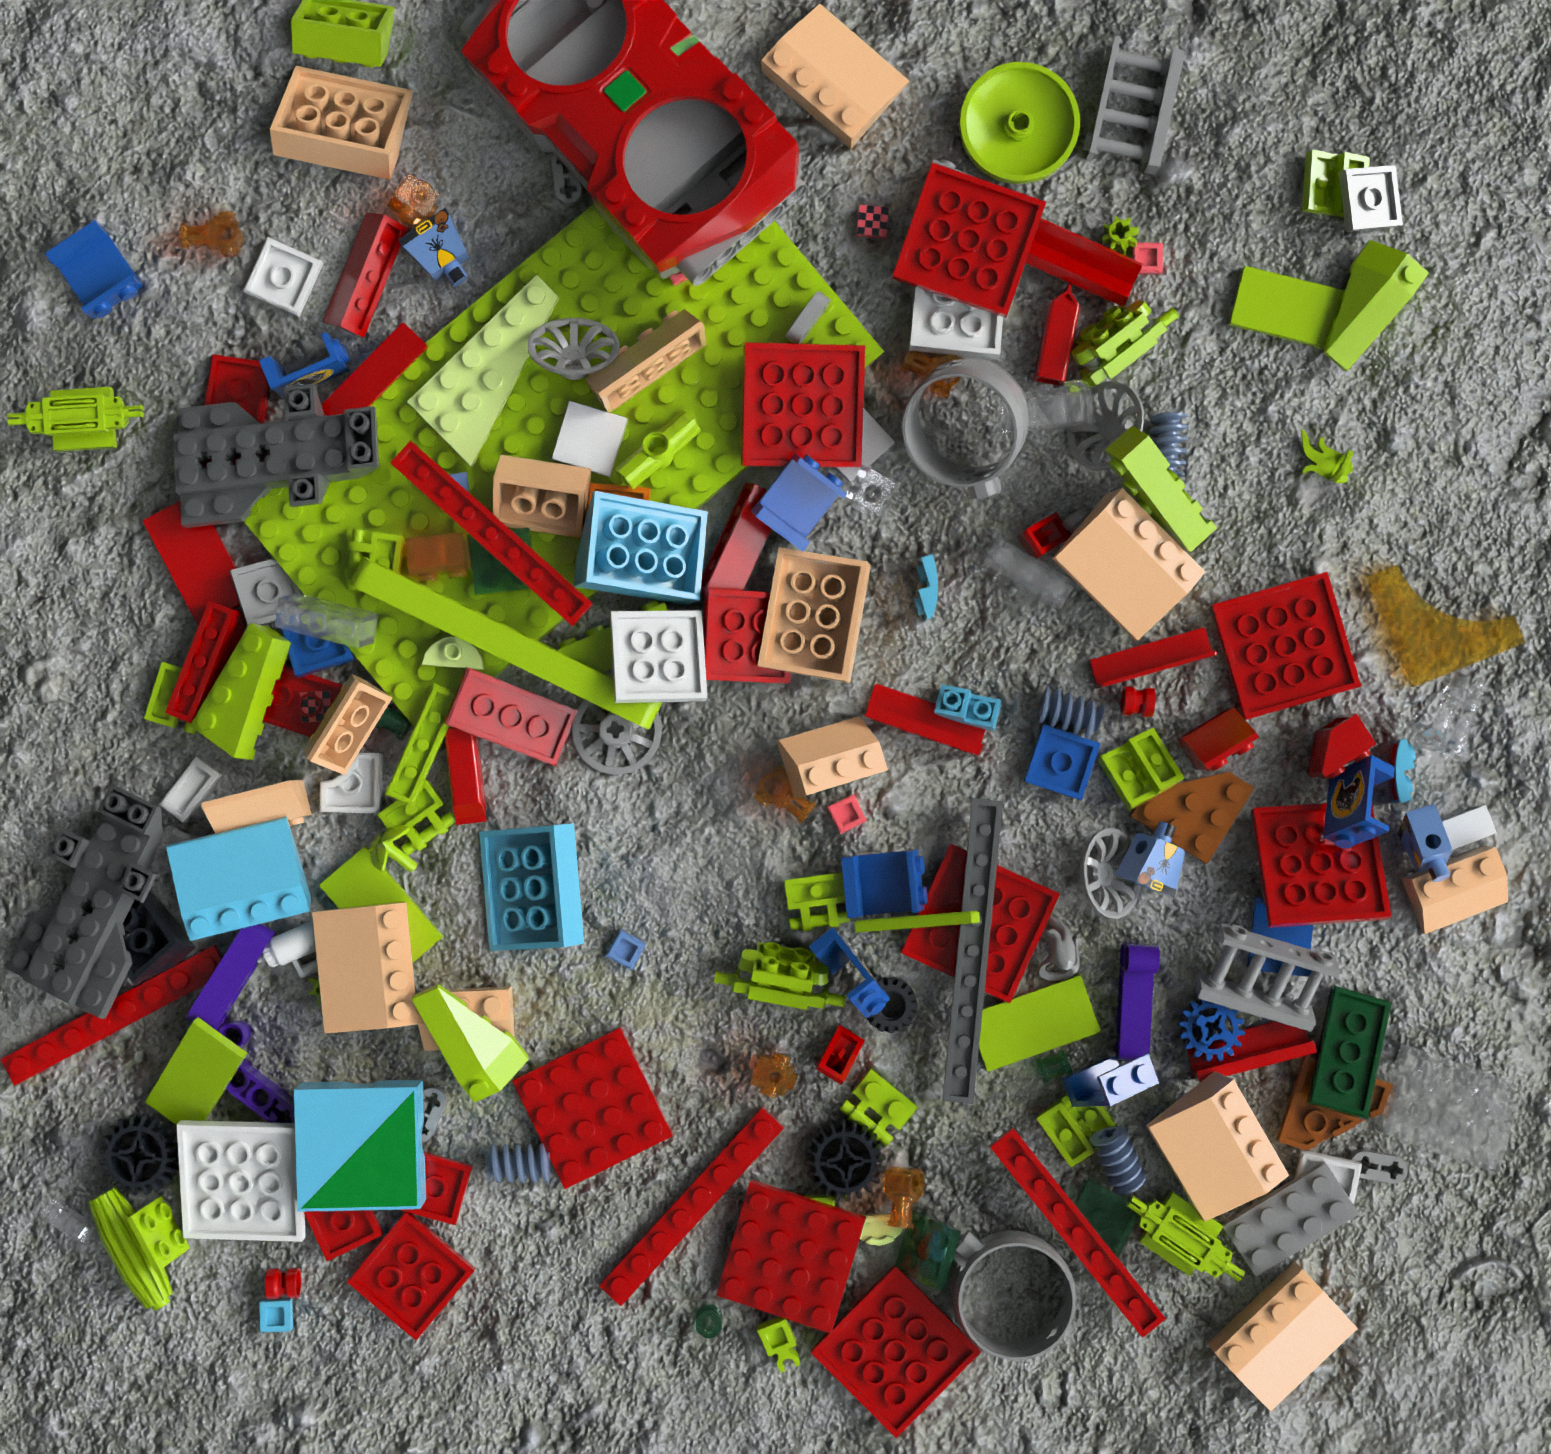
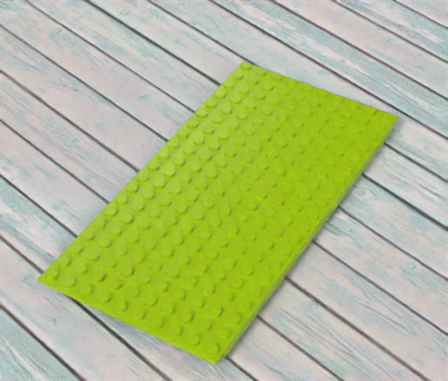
[244,204,884,727]

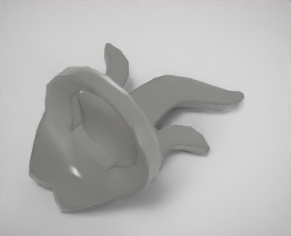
[1039,915,1082,981]

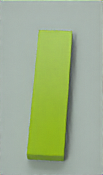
[385,683,456,806]
[855,911,980,933]

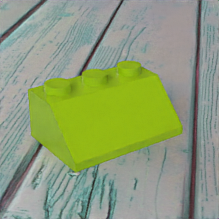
[291,0,395,68]

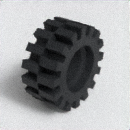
[867,977,918,1033]

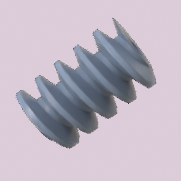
[1149,412,1189,477]
[1038,685,1105,739]
[1090,1126,1146,1195]
[487,1144,551,1183]

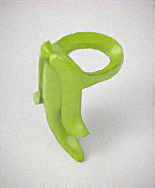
[1301,430,1354,483]

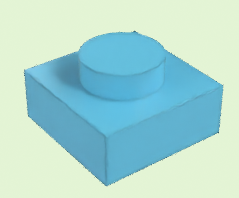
[259,1298,293,1332]

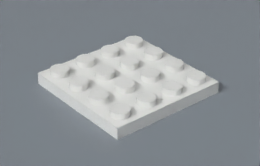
[177,1120,306,1242]

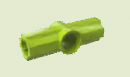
[615,410,701,490]

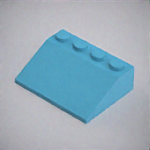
[574,491,708,605]
[166,816,311,941]
[479,823,584,951]

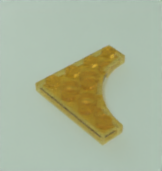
[1367,565,1525,687]

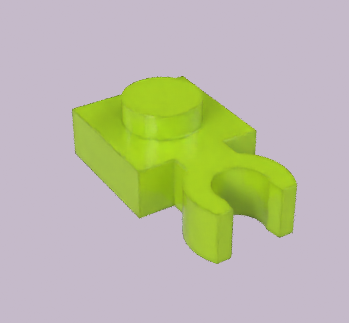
[757,1317,800,1373]

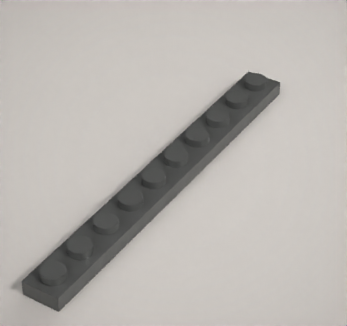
[942,798,1003,1104]

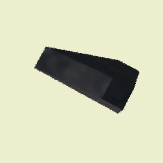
[123,891,196,983]

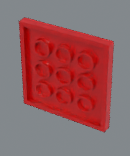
[892,162,1046,318]
[741,342,866,467]
[1210,571,1362,720]
[1251,803,1392,928]
[900,843,1060,1003]
[512,1027,674,1189]
[716,1179,866,1334]
[810,1264,981,1439]

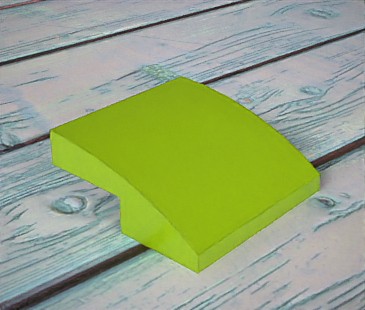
[1302,150,1370,217]
[1098,728,1184,811]
[1036,1093,1118,1168]

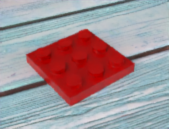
[703,589,790,684]
[347,1212,476,1340]

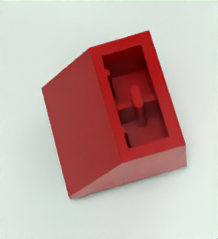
[1177,707,1259,771]
[1307,713,1376,779]

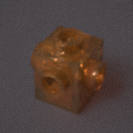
[386,173,439,227]
[750,1052,798,1098]

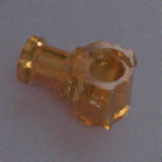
[179,211,245,257]
[901,350,962,399]
[753,764,817,824]
[883,1166,926,1229]

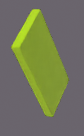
[1229,266,1343,349]
[319,846,444,964]
[979,974,1101,1072]
[145,1017,247,1125]

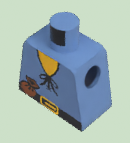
[398,208,470,287]
[1398,804,1452,882]
[1116,821,1185,898]

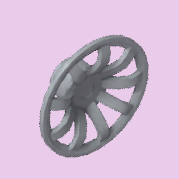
[528,318,619,380]
[1067,381,1144,471]
[572,700,662,775]
[1079,828,1141,919]

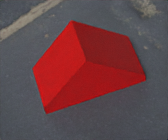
[1017,512,1071,561]
[815,1025,865,1085]

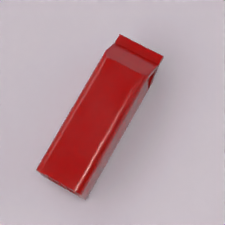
[1032,285,1080,386]
[445,728,487,825]

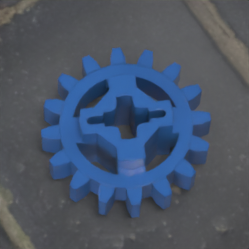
[1178,999,1245,1062]

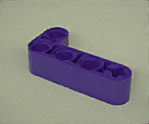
[186,924,276,1031]
[1115,942,1160,1060]
[218,1020,295,1123]

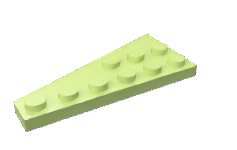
[407,275,559,468]

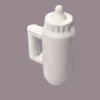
[257,920,318,978]

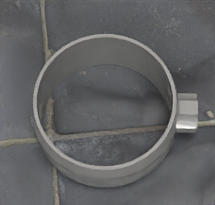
[902,358,1029,500]
[948,1230,1076,1361]

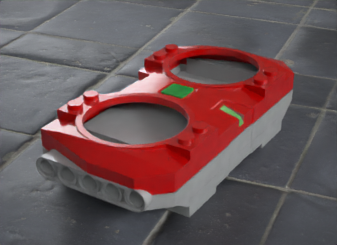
[461,0,807,286]

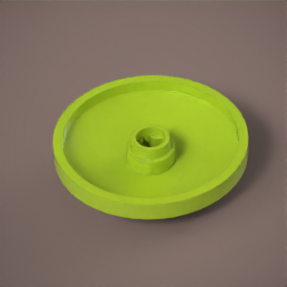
[959,62,1080,184]

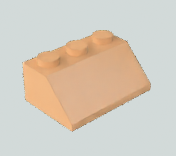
[493,455,591,538]
[304,674,392,775]
[777,716,888,799]
[201,780,312,834]
[1401,846,1508,934]
[417,986,514,1051]

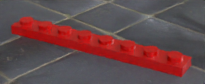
[390,440,593,626]
[0,945,223,1086]
[599,1106,784,1306]
[989,1127,1166,1338]

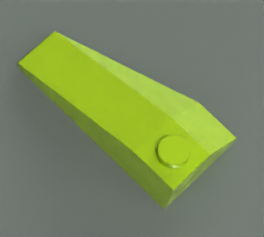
[1323,240,1429,372]
[412,984,529,1103]

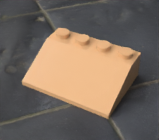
[761,4,909,149]
[270,66,412,180]
[585,309,707,413]
[1052,488,1205,641]
[758,547,871,683]
[312,901,419,1034]
[1146,1071,1289,1222]
[1208,1261,1358,1411]

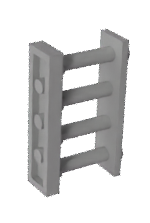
[1083,36,1185,175]
[1194,923,1340,1032]

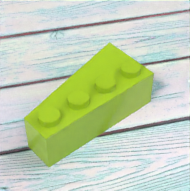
[1105,426,1217,552]
[190,623,291,760]

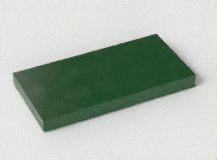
[1306,985,1392,1120]

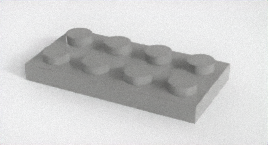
[1222,1161,1359,1277]

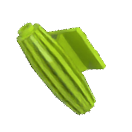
[88,1187,190,1311]

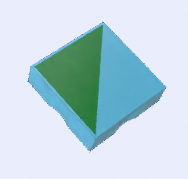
[294,1080,426,1212]

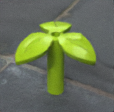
[368,825,417,872]

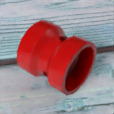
[1120,686,1156,718]
[265,1267,302,1299]

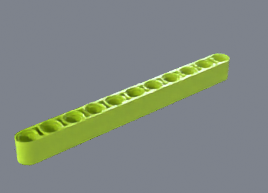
[349,556,663,730]

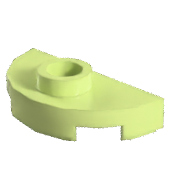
[422,637,484,670]
[860,1211,908,1246]

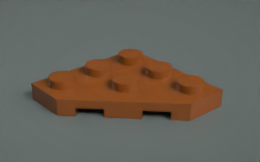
[1130,772,1255,864]
[1276,1055,1393,1151]

